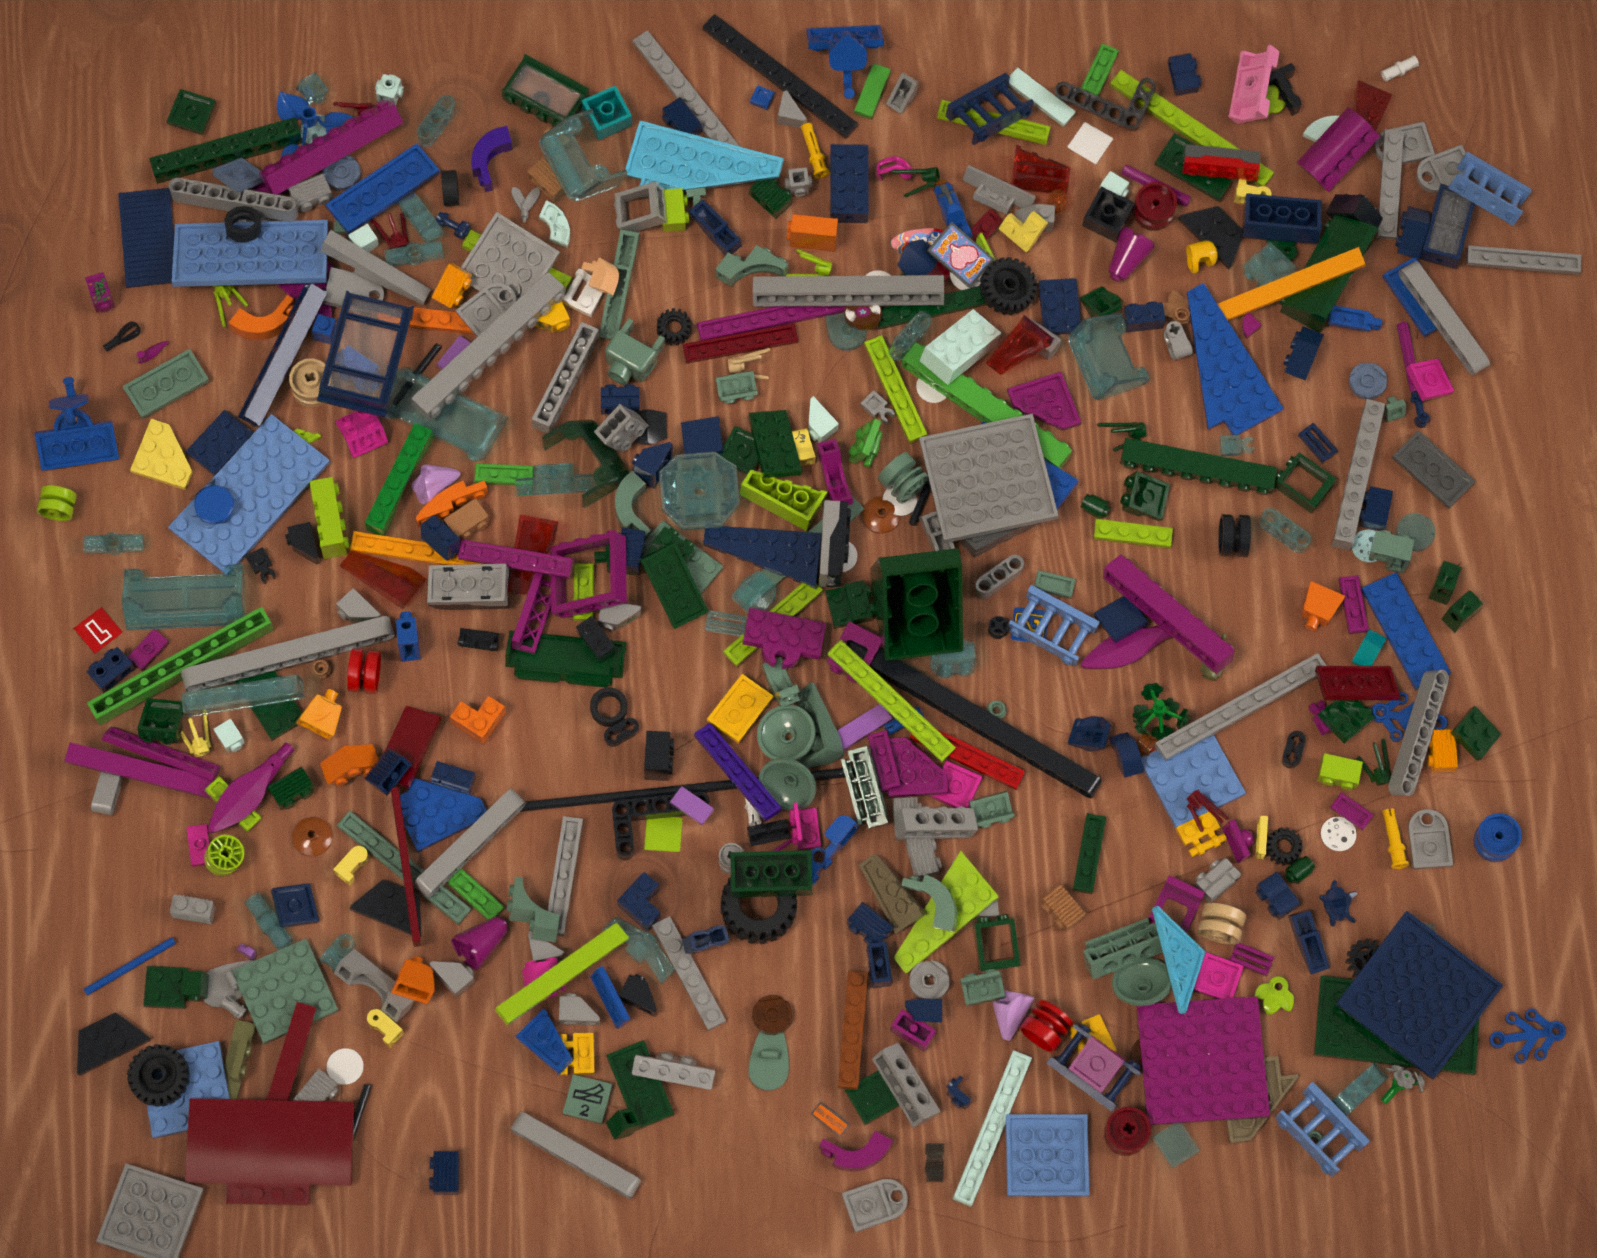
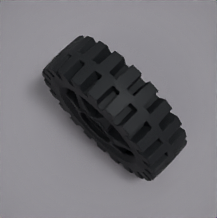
[979,257,1037,315]
[127,1044,190,1107]

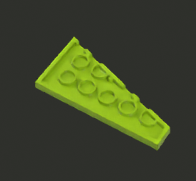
[894,851,1000,974]

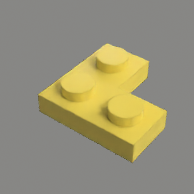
[999,211,1048,253]

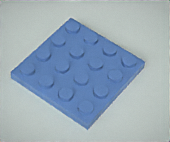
[1141,735,1246,829]
[147,1041,230,1139]
[1005,1114,1089,1197]

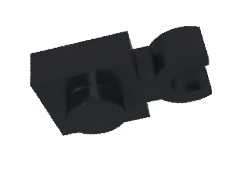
[246,547,276,584]

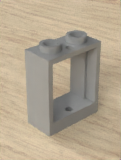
[614,182,667,232]

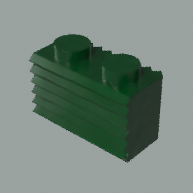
[749,179,792,219]
[267,766,315,810]

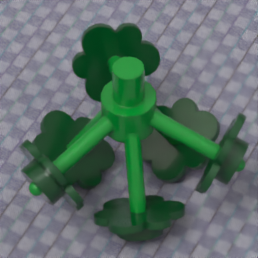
[1132,683,1189,740]

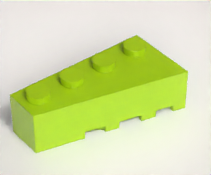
[739,470,827,531]
[309,477,350,559]

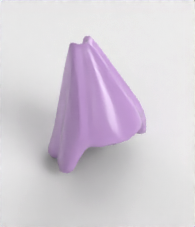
[411,464,461,505]
[993,990,1035,1041]

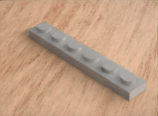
[1377,129,1404,240]
[1467,245,1581,275]
[547,816,583,936]
[652,916,726,1031]

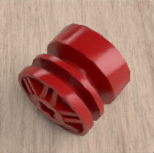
[1019,1000,1074,1053]

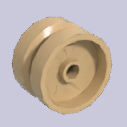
[289,358,334,407]
[1197,903,1246,945]

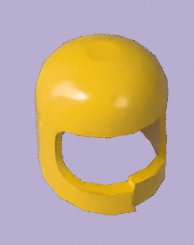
[1186,240,1218,274]

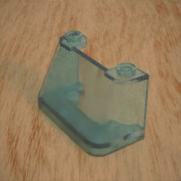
[1069,313,1150,400]

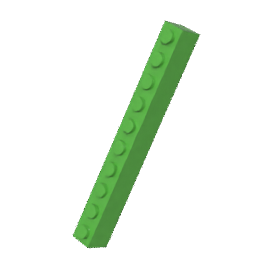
[901,342,1072,469]
[87,607,274,726]

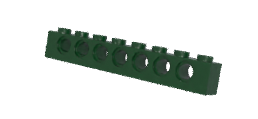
[149,117,302,184]

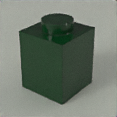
[181,971,209,1002]
[606,1107,642,1140]

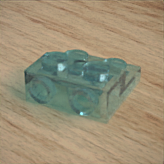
[1243,241,1297,288]

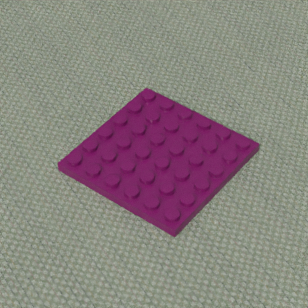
[1136,997,1270,1125]

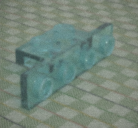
[515,463,594,496]

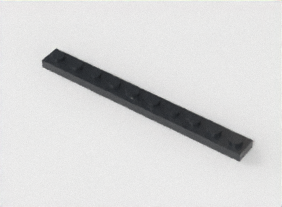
[702,14,858,139]

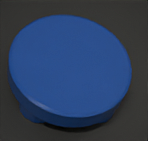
[194,485,234,524]

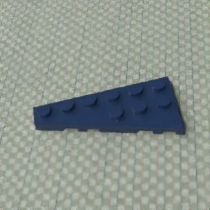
[703,525,822,589]

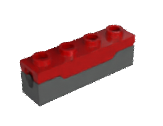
[1182,144,1261,181]

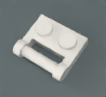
[562,269,604,317]

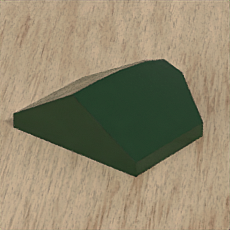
[1080,286,1123,319]

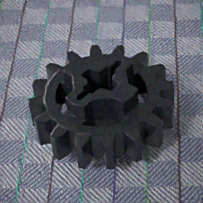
[1345,938,1380,978]

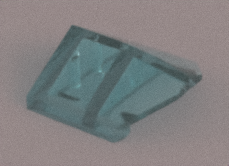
[731,570,777,613]

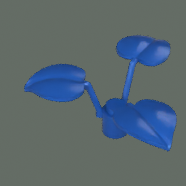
[277,92,354,157]

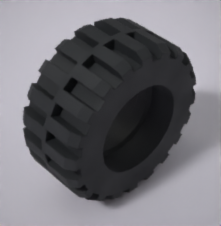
[721,876,797,944]

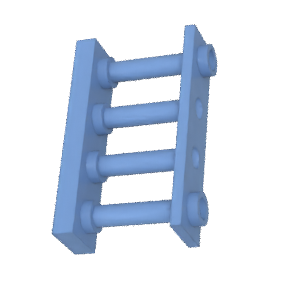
[1448,152,1532,226]
[1008,585,1100,666]
[1275,1082,1370,1177]

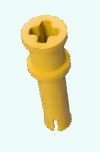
[801,123,830,179]
[1382,808,1409,870]

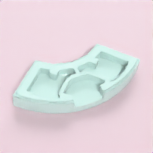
[1303,116,1339,142]
[539,200,570,248]

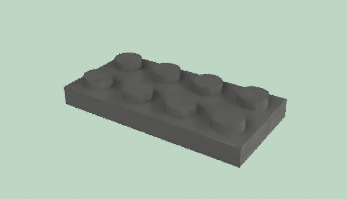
[1392,430,1476,509]

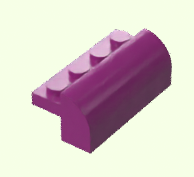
[1296,107,1380,192]

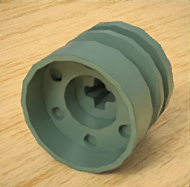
[878,452,929,504]

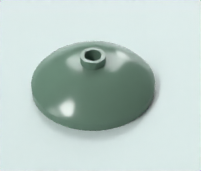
[757,705,816,761]
[759,758,816,811]
[1112,958,1172,1006]

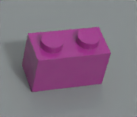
[890,1009,936,1052]

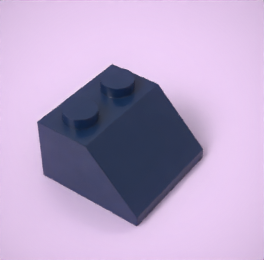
[632,442,673,489]

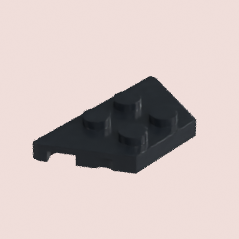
[1178,206,1242,270]
[350,879,422,939]
[77,1012,151,1076]

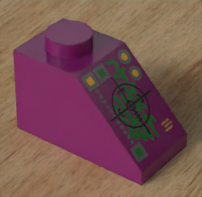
[85,272,115,313]

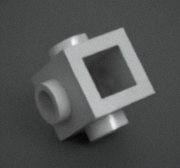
[785,167,812,197]

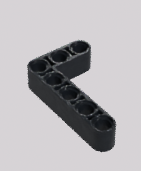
[1055,78,1156,131]
[612,792,709,861]

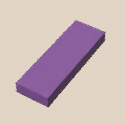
[837,704,892,751]

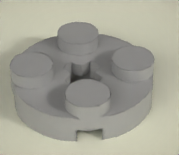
[909,961,949,999]

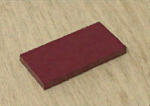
[1315,666,1400,700]
[383,706,442,789]

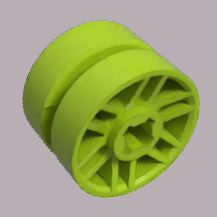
[37,485,77,521]
[204,835,244,876]

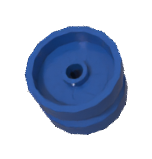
[1473,813,1522,862]

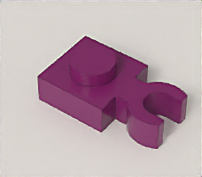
[1309,700,1332,735]

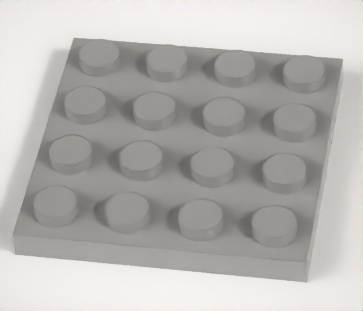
[461,212,561,301]
[96,1163,204,1258]

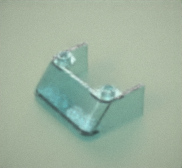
[539,109,628,201]

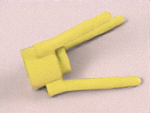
[180,714,211,757]

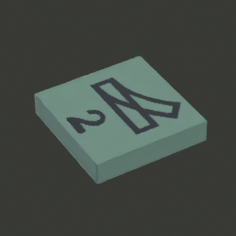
[562,1074,612,1125]

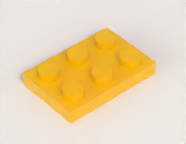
[707,674,774,744]

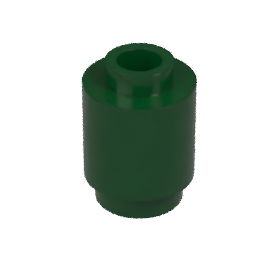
[1080,494,1110,519]
[1285,856,1315,884]

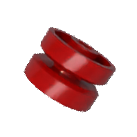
[347,648,381,694]

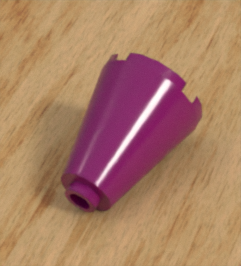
[1108,227,1155,282]
[451,917,508,970]

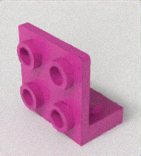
[335,411,389,459]
[789,802,821,851]

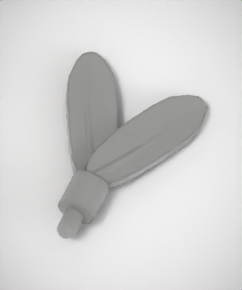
[511,187,540,223]

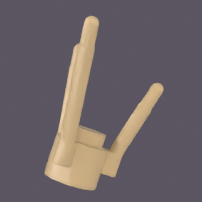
[728,348,770,380]

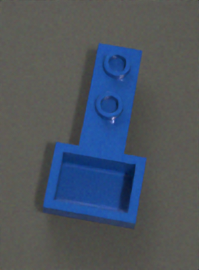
[811,815,860,885]

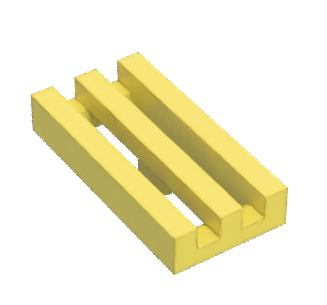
[1255,816,1268,860]

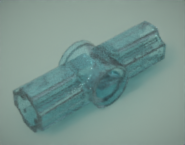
[384,241,444,266]
[83,532,144,555]
[244,893,293,950]

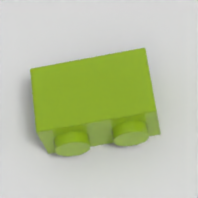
[662,188,689,232]
[1317,753,1363,790]

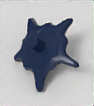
[1319,880,1357,927]

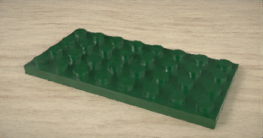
[1314,976,1479,1075]

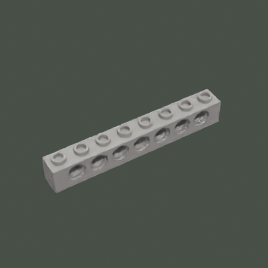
[1331,399,1385,551]

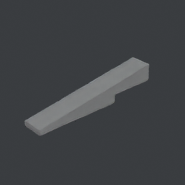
[321,230,431,305]

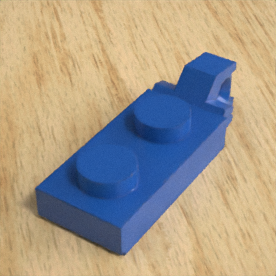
[1328,305,1382,332]

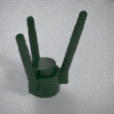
[891,167,940,197]
[1097,422,1146,452]
[1357,739,1392,786]

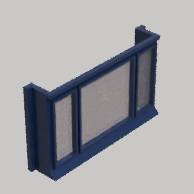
[317,290,414,418]

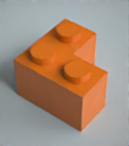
[450,696,506,745]
[320,744,379,786]

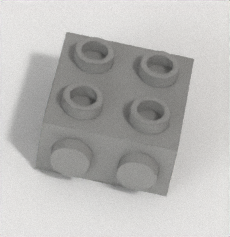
[594,404,649,453]

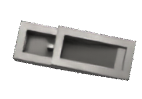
[919,511,955,551]

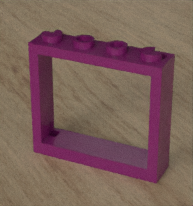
[551,530,627,618]

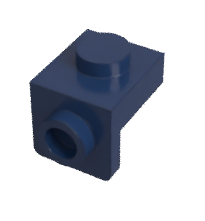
[946,1076,972,1110]

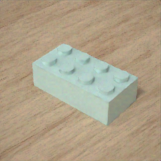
[920,309,1001,385]

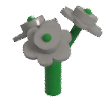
[1381,1065,1425,1104]

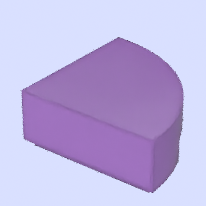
[236,943,257,960]

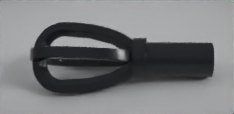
[103,321,141,352]

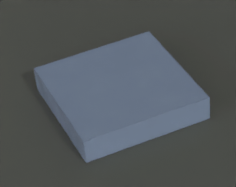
[213,157,263,193]

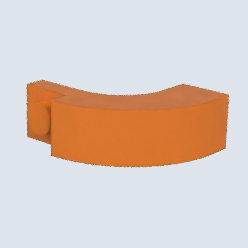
[228,295,295,340]

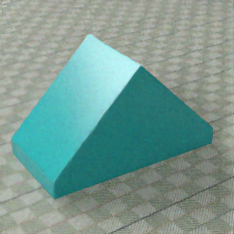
[1352,629,1387,666]

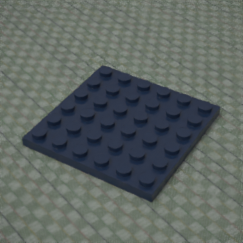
[1335,911,1503,1080]

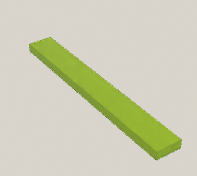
[827,640,956,762]
[495,922,629,1026]

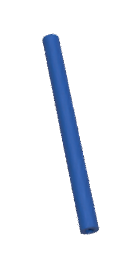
[84,937,176,996]

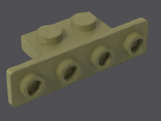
[224,1020,256,1099]

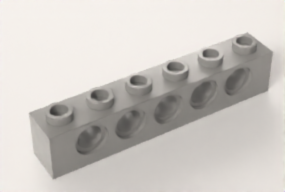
[532,322,599,435]

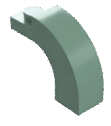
[615,471,651,540]
[761,657,800,707]
[901,874,958,932]

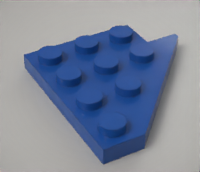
[391,778,487,853]

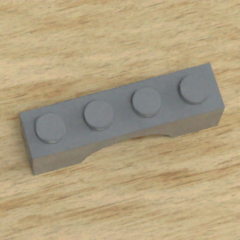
[334,949,415,1022]

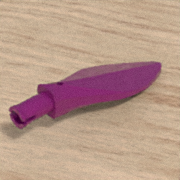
[1081,625,1173,669]
[208,743,294,833]

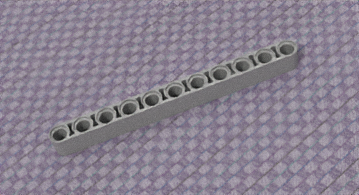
[181,616,395,692]

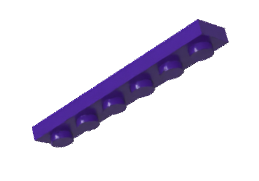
[694,723,782,822]

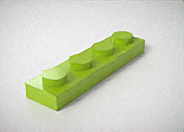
[1093,519,1173,549]

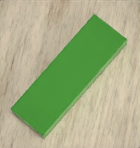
[1081,43,1119,96]
[854,63,891,119]
[474,463,534,486]
[447,868,505,920]

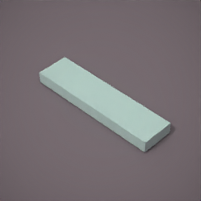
[1009,68,1076,127]

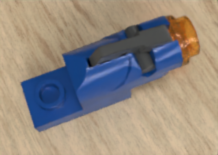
[933,179,972,237]

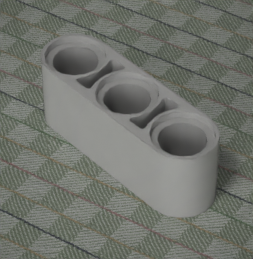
[974,555,1024,599]
[91,772,124,816]

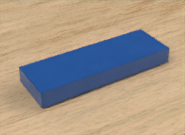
[590,966,630,1029]

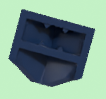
[897,239,937,276]
[1068,716,1111,752]
[905,999,942,1022]

